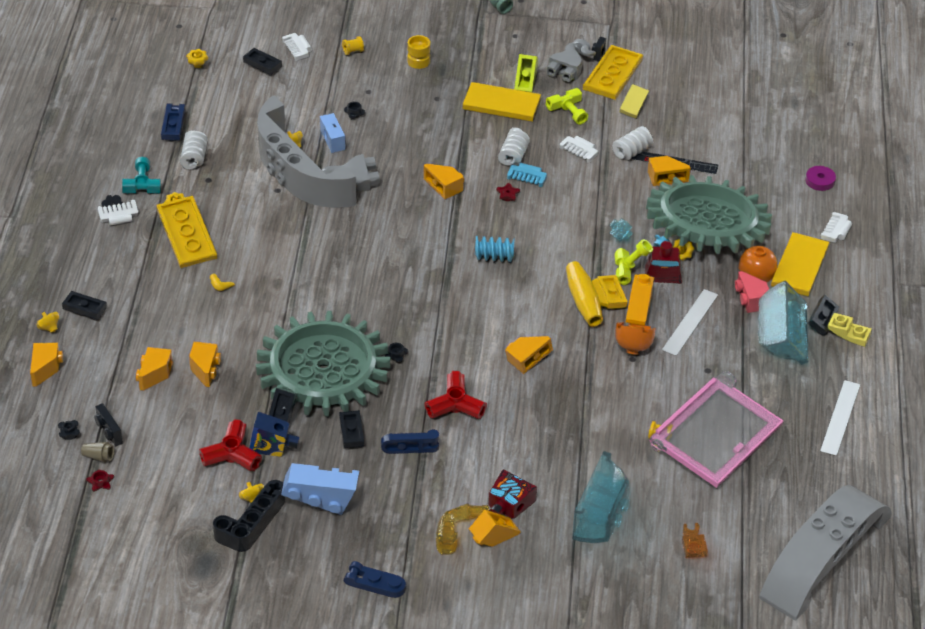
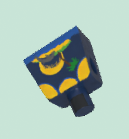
[250,412,300,457]

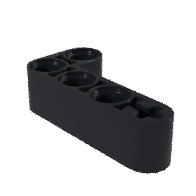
[213,480,285,552]

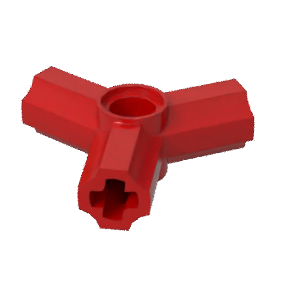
[424,371,487,419]
[199,419,262,471]

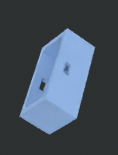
[320,113,345,153]

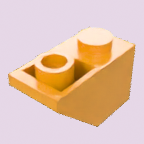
[189,341,221,387]
[136,347,173,391]

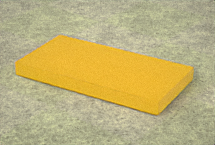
[583,45,643,100]
[462,82,541,122]
[156,196,217,268]
[771,232,829,296]

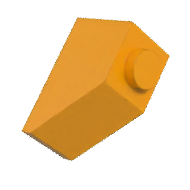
[648,156,691,186]
[424,164,464,199]
[505,336,553,374]
[30,343,63,387]
[468,510,521,547]

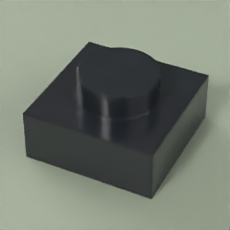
[592,37,606,62]

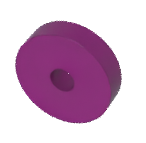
[805,166,836,191]

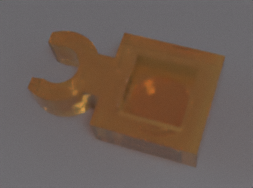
[682,523,708,558]

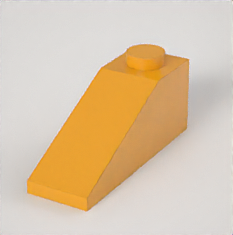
[625,274,654,325]

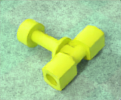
[545,88,588,125]
[614,239,653,286]

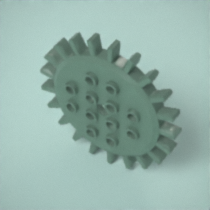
[646,175,772,254]
[256,311,390,416]

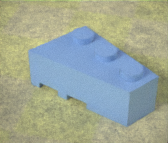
[281,463,359,515]

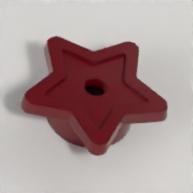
[496,183,520,202]
[86,469,114,492]

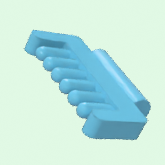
[507,163,547,187]

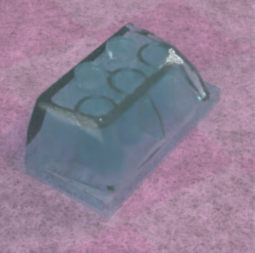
[758,280,808,365]
[572,451,629,543]

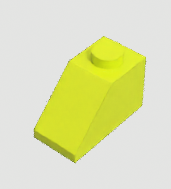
[514,54,538,92]

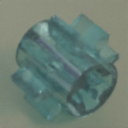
[609,218,633,241]

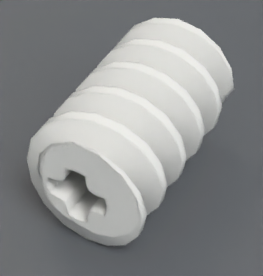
[612,126,654,160]
[498,128,530,166]
[180,130,208,170]

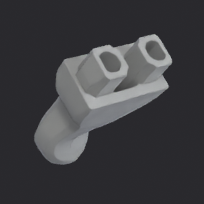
[547,39,596,82]
[322,154,380,191]

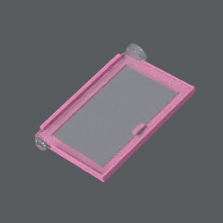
[649,371,783,488]

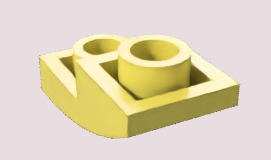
[620,84,649,118]
[828,313,872,347]

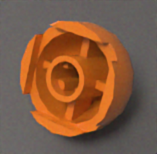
[738,246,777,282]
[615,322,656,355]

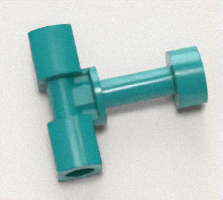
[122,157,161,193]

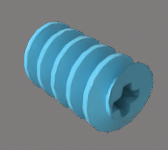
[475,236,515,262]

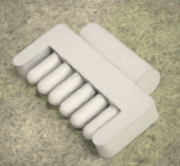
[282,33,312,61]
[560,136,598,163]
[98,200,138,226]
[821,212,852,243]

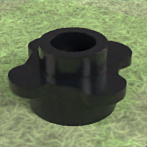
[344,102,365,119]
[385,342,408,362]
[58,420,80,440]

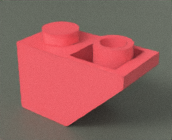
[735,271,772,313]

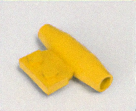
[566,261,628,327]

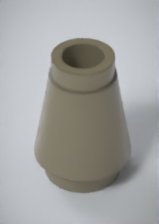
[81,442,115,463]

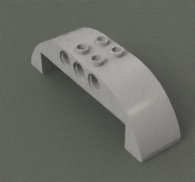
[257,95,356,208]
[759,485,892,621]

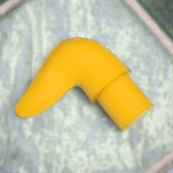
[210,274,235,291]

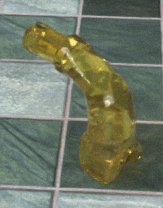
[436,503,489,555]

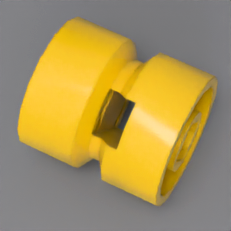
[407,35,430,69]

